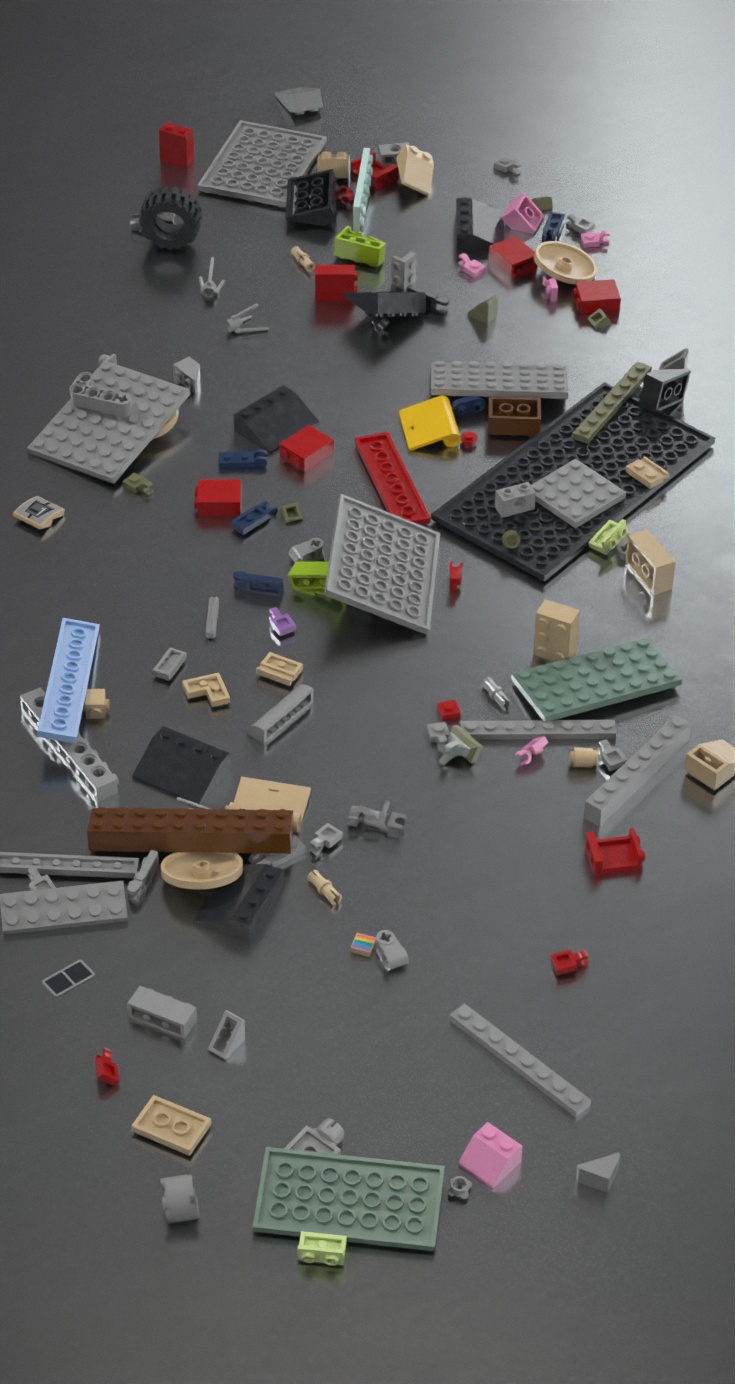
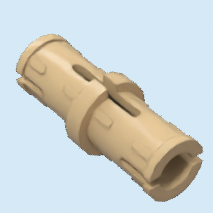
[291,246,315,272]
[307,870,342,905]

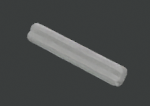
[205,597,219,639]

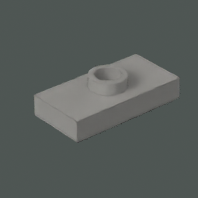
[152,647,187,681]

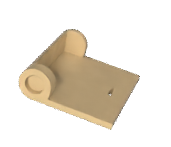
[225,776,311,833]

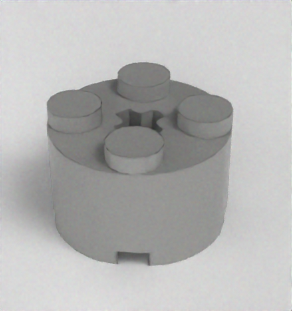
[160,1174,199,1224]

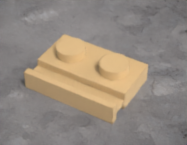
[626,456,669,489]
[256,652,303,686]

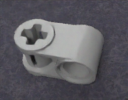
[289,538,325,563]
[375,930,409,971]

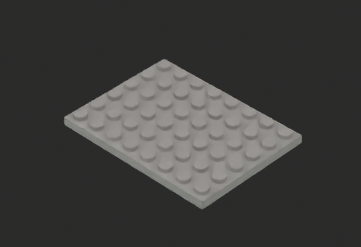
[197,120,327,207]
[27,360,190,484]
[324,494,440,635]

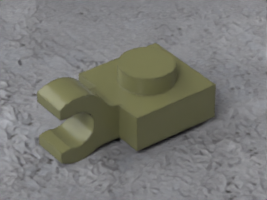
[122,473,153,496]

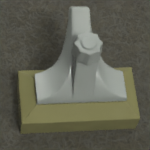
[439,725,483,766]

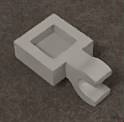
[494,156,521,175]
[566,214,595,234]
[427,722,449,751]
[598,739,627,771]
[309,823,343,856]
[27,866,56,891]

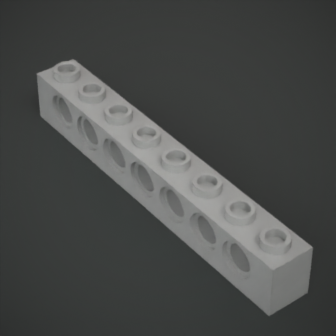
[20,687,119,802]

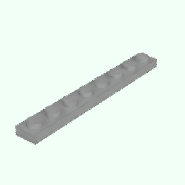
[460,720,617,740]
[0,852,139,879]
[450,1003,591,1117]

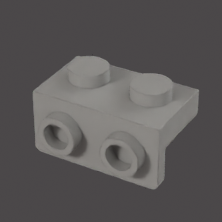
[391,251,417,289]

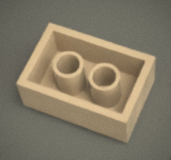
[625,529,676,595]
[533,599,580,662]

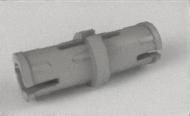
[481,677,512,710]

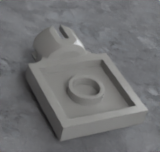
[284,1118,344,1155]

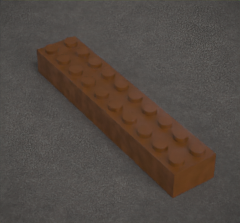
[87,807,294,854]

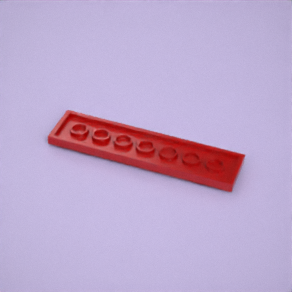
[355,432,431,525]

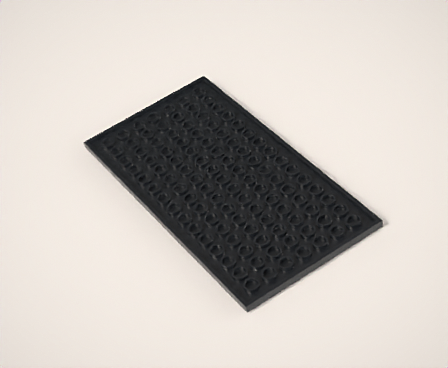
[431,382,715,581]

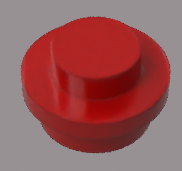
[460,431,478,447]

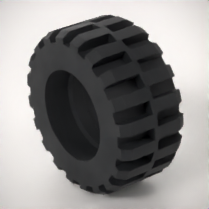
[139,186,202,250]

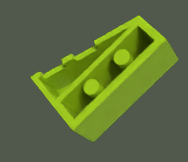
[334,226,386,267]
[288,561,346,604]

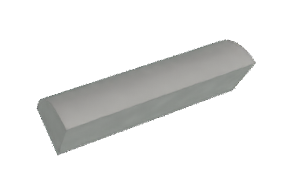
[246,684,313,744]

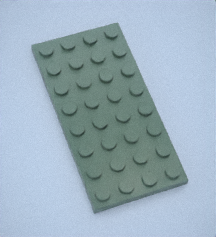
[511,637,682,722]
[252,1147,445,1251]

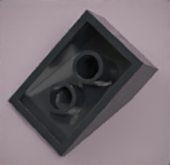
[638,369,691,413]

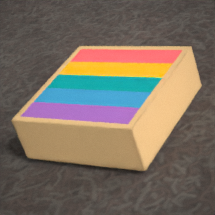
[350,933,377,957]

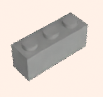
[127,986,197,1039]

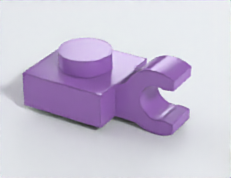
[269,607,296,636]

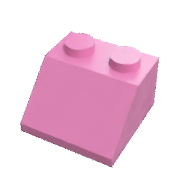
[502,192,545,234]
[458,1122,522,1189]

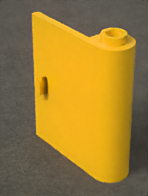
[398,395,461,451]

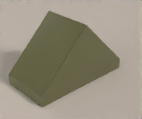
[467,295,498,324]

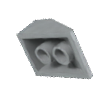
[275,87,323,115]

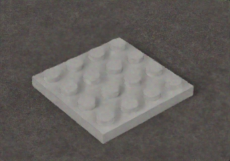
[531,459,626,528]

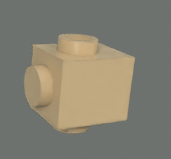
[83,689,109,719]

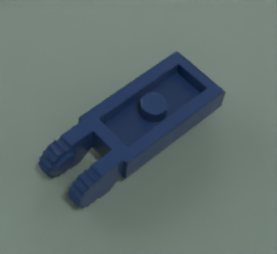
[542,212,566,242]
[218,449,268,469]
[231,501,278,535]
[233,571,284,597]

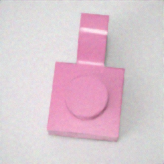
[581,230,610,248]
[458,253,486,278]
[542,276,558,302]
[515,736,549,765]

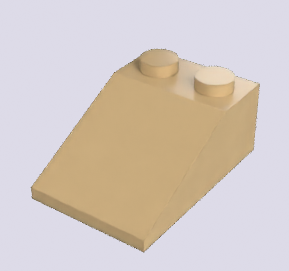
[396,144,434,196]

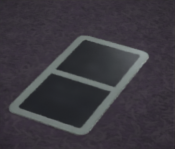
[42,960,95,997]

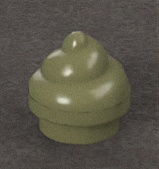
[502,530,520,548]

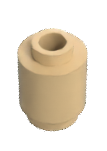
[569,747,598,768]

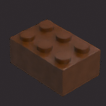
[488,396,541,436]

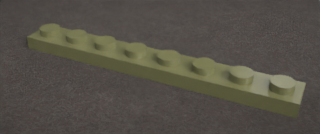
[572,362,652,444]

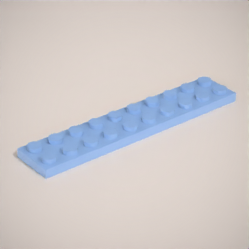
[37,618,100,743]

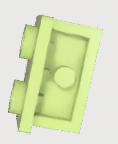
[588,519,628,555]
[297,1231,347,1266]

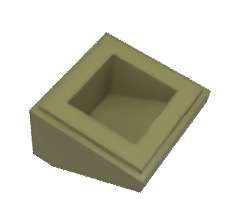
[532,196,553,211]
[587,308,612,329]
[279,502,303,523]

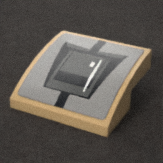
[13,496,65,529]

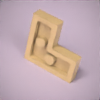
[182,673,230,707]

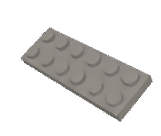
[0,881,128,935]

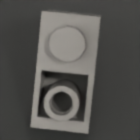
[173,357,200,394]

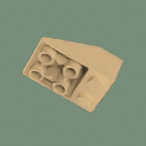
[317,152,350,178]
[684,740,735,790]

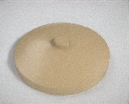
[534,241,597,284]
[161,852,243,889]

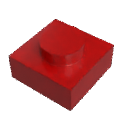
[437,700,461,721]

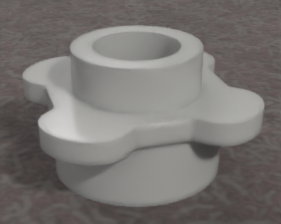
[447,1176,472,1199]

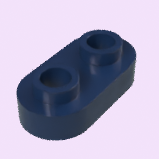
[451,396,485,417]

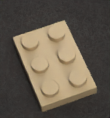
[131,1095,211,1156]

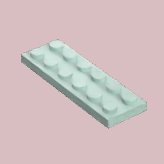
[353,148,373,232]

